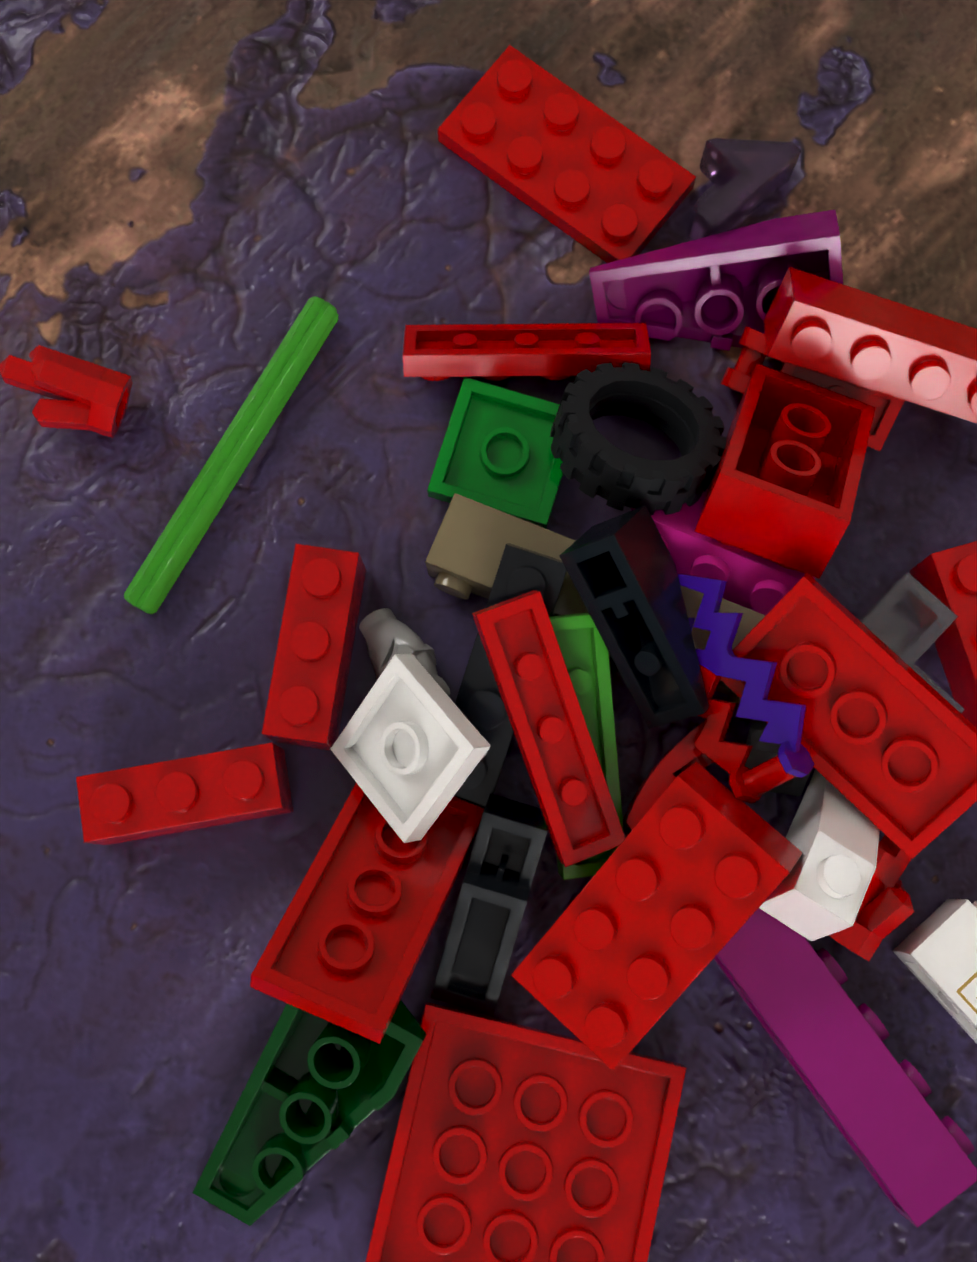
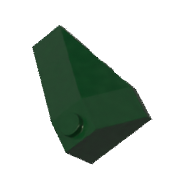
[192,1000,427,1226]

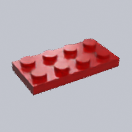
[437,45,696,263]
[720,573,977,859]
[250,783,484,1044]

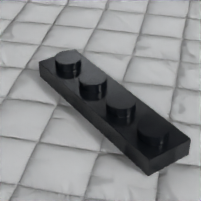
[454,543,567,807]

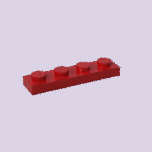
[402,323,651,381]
[472,590,625,867]

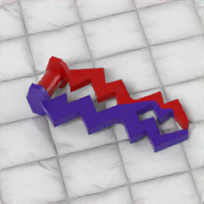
[678,574,815,804]

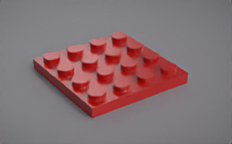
[365,1002,686,1262]

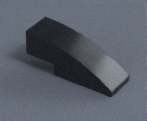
[431,793,548,1016]

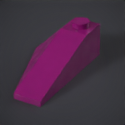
[589,209,843,358]

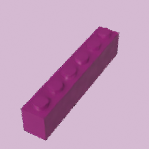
[714,908,977,1228]

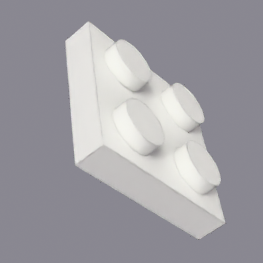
[330,653,491,843]

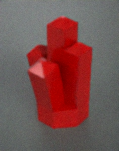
[0,345,133,438]
[828,835,914,961]

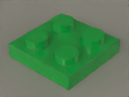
[427,377,563,529]

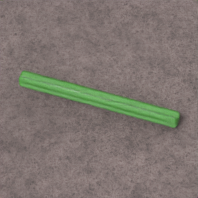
[124,296,339,614]

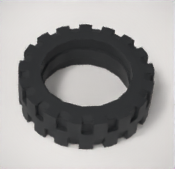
[550,362,726,515]

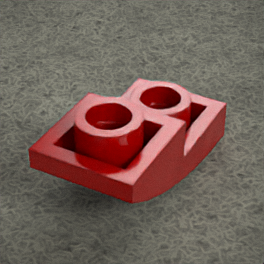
[623,720,726,835]

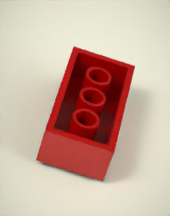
[511,762,802,1071]

